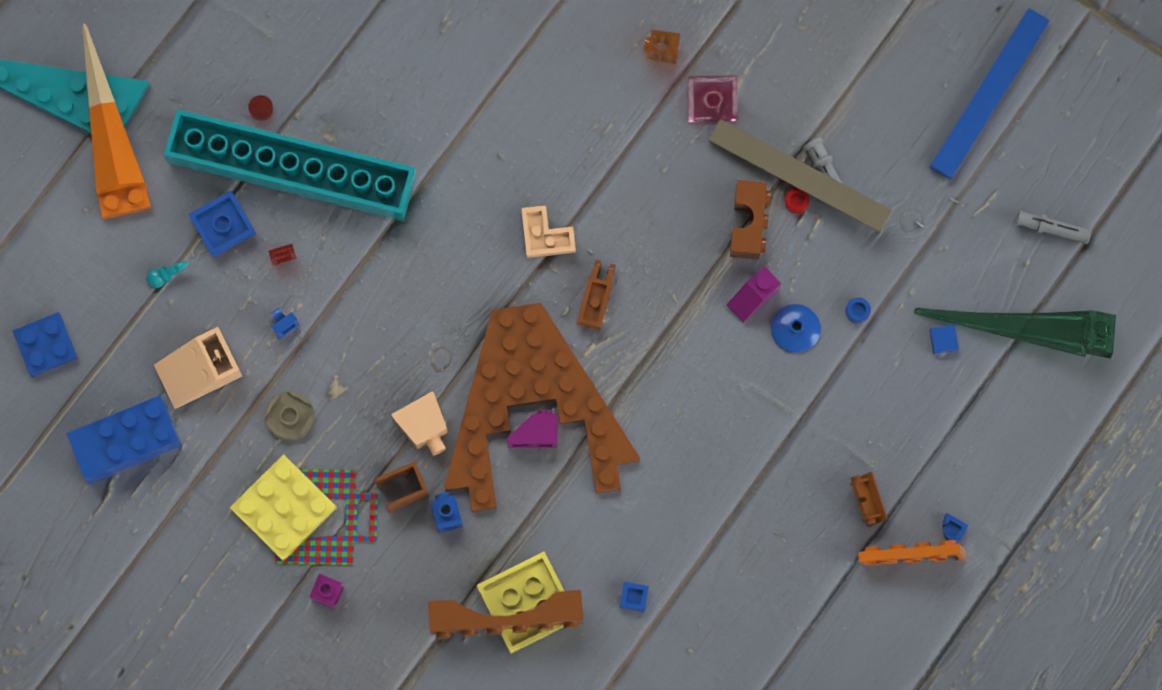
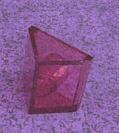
[687,75,738,122]

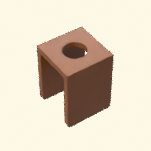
[374,462,429,513]

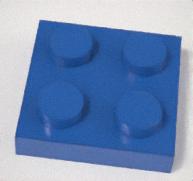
[188,191,256,258]
[13,312,78,377]

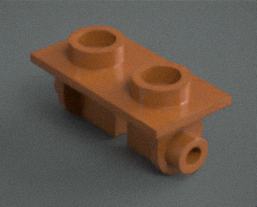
[850,472,888,527]

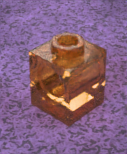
[643,30,680,64]

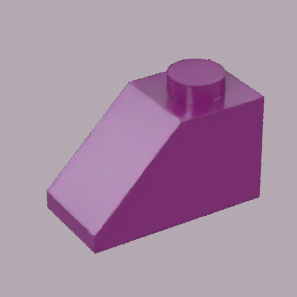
[727,266,781,323]
[507,410,558,448]

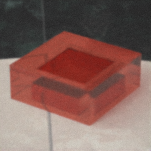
[268,244,297,266]

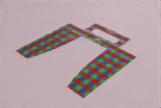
[275,469,378,566]

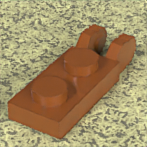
[576,260,616,331]

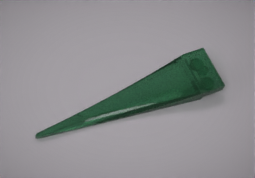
[914,308,1116,359]

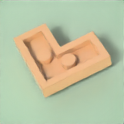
[521,206,576,258]

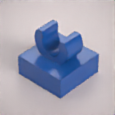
[271,308,299,339]

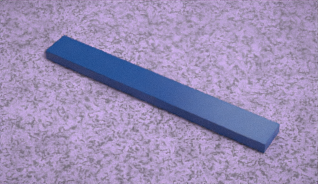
[929,8,1050,180]

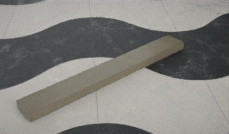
[709,119,893,233]

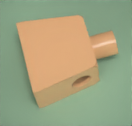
[391,391,448,456]

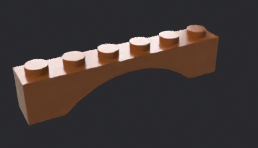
[428,590,583,639]

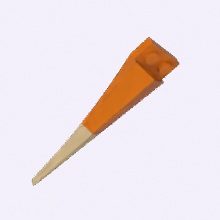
[82,23,152,220]

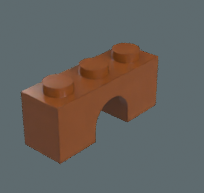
[730,180,771,260]

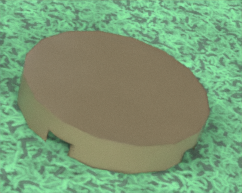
[265,391,315,441]

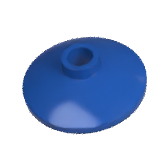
[771,304,821,353]

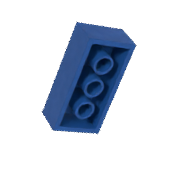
[66,395,182,484]

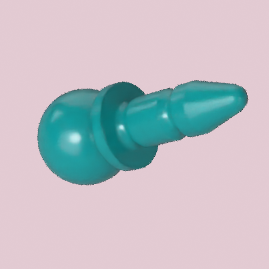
[146,261,189,288]

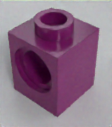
[309,573,344,610]

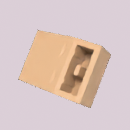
[154,327,242,409]

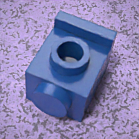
[431,492,463,533]

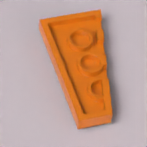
[859,540,966,565]

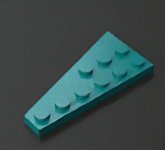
[0,59,150,134]

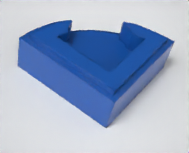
[942,513,969,544]

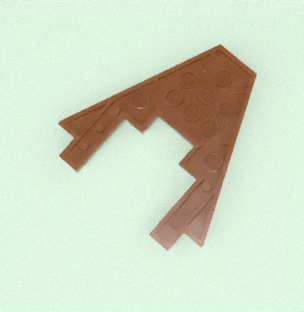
[444,303,640,512]

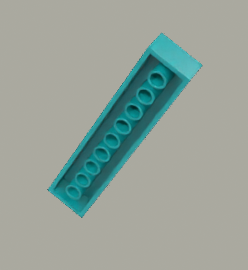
[164,109,417,221]

